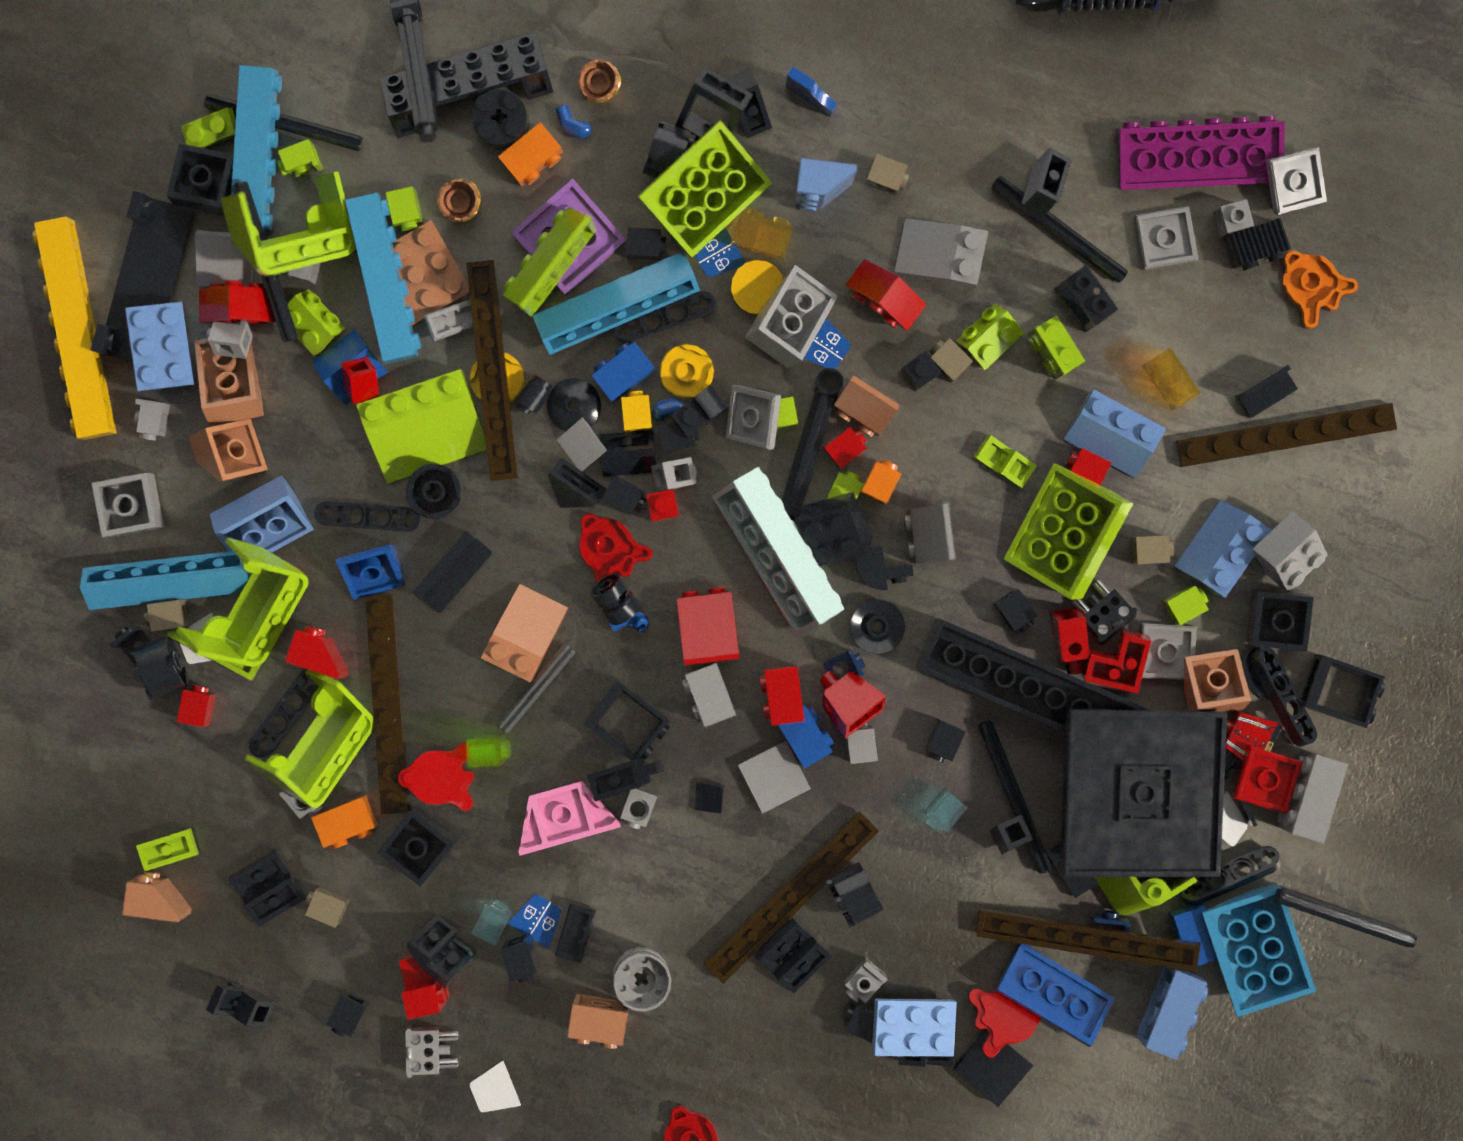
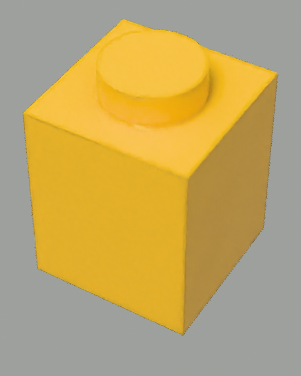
[621,391,653,432]

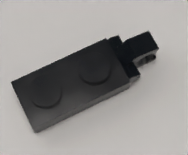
[587,759,664,802]

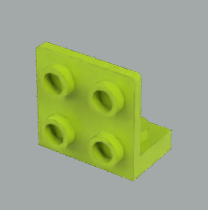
[1028,315,1085,379]

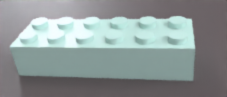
[712,467,844,636]

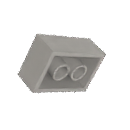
[1278,750,1348,844]

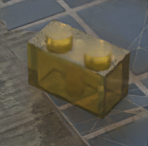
[732,209,794,262]
[1142,347,1201,410]

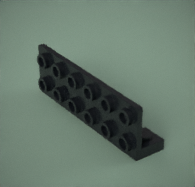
[380,32,554,139]
[90,190,194,362]

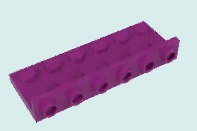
[1116,116,1285,190]

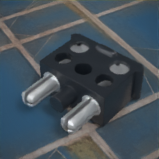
[1072,580,1137,645]

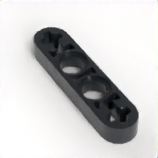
[614,291,715,343]
[314,501,422,532]
[1250,647,1317,747]
[249,669,319,758]
[1180,846,1280,906]

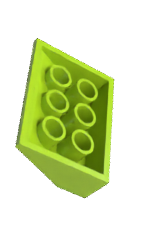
[638,120,772,258]
[503,206,597,318]
[356,369,487,484]
[1004,463,1134,600]

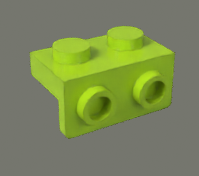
[288,289,345,357]
[956,304,1024,370]

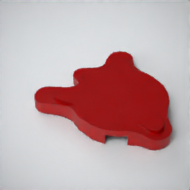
[579,514,653,583]
[398,742,474,811]
[968,989,1041,1058]
[664,1105,719,1141]

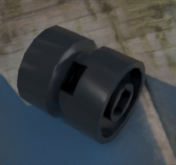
[590,573,640,625]

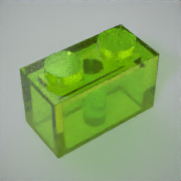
[466,734,511,767]

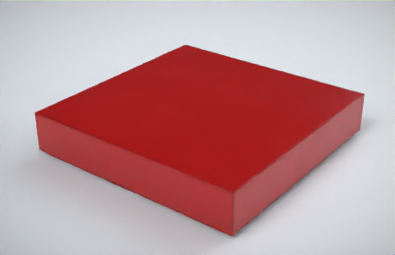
[1232,745,1303,814]

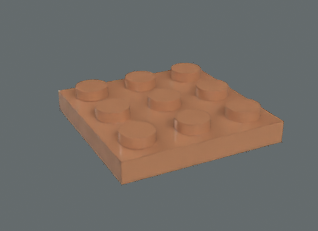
[393,220,470,327]

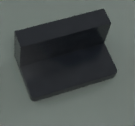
[1235,364,1298,419]
[599,430,656,476]

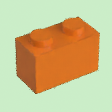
[498,122,563,187]
[860,459,901,505]
[311,795,378,849]

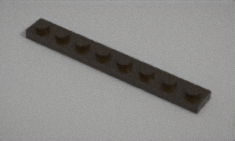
[466,260,518,481]
[1176,403,1397,467]
[365,595,410,815]
[704,811,879,984]
[976,908,1201,972]

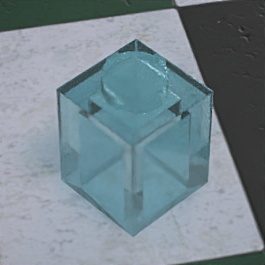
[923,788,968,833]
[471,900,513,946]

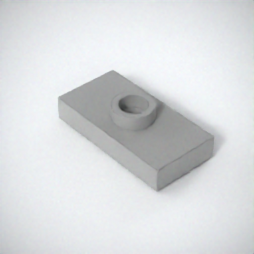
[423,300,473,342]

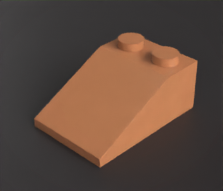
[194,339,264,426]
[481,584,569,682]

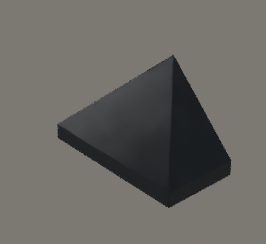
[548,458,606,508]

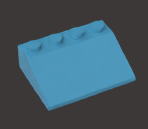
[1201,882,1316,1017]

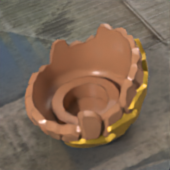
[577,59,621,104]
[437,179,481,222]

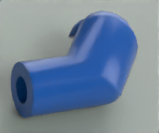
[555,105,591,139]
[652,398,685,421]
[608,611,649,632]

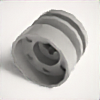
[612,947,671,1012]

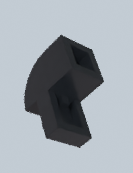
[670,385,730,438]
[854,547,914,590]
[206,982,276,1027]

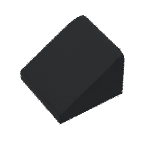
[695,783,724,814]

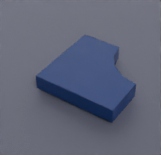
[786,67,837,117]

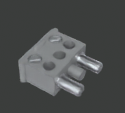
[405,1025,459,1078]

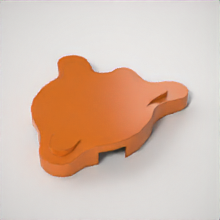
[1282,250,1358,329]

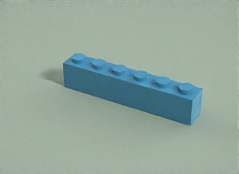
[229,65,282,236]
[345,192,421,364]
[533,251,700,355]
[80,551,252,610]

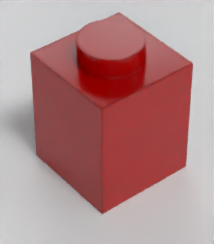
[341,356,379,404]
[823,427,867,470]
[1065,448,1112,485]
[646,489,680,522]
[177,684,216,727]

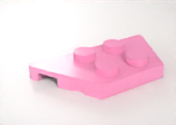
[519,781,621,856]

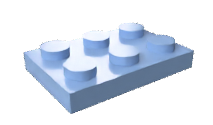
[872,999,957,1056]

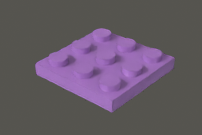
[511,179,627,295]

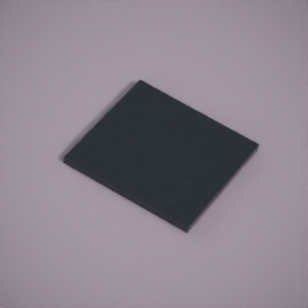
[1060,709,1227,877]

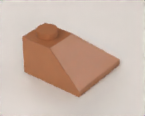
[189,418,268,482]

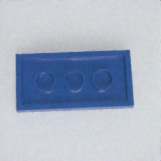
[995,944,1115,1047]

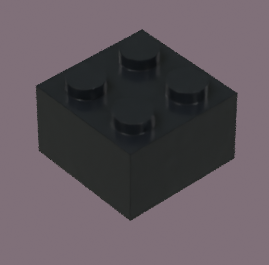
[166,143,234,216]
[797,492,873,567]
[1247,589,1314,652]
[377,806,458,887]

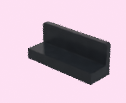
[412,531,493,613]

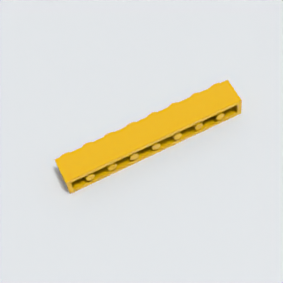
[33,216,117,440]

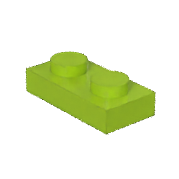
[181,107,236,149]
[136,828,199,872]

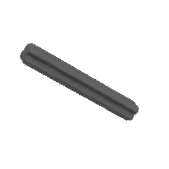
[497,644,575,733]

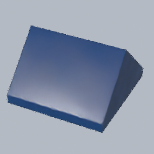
[312,329,389,405]
[336,544,405,600]

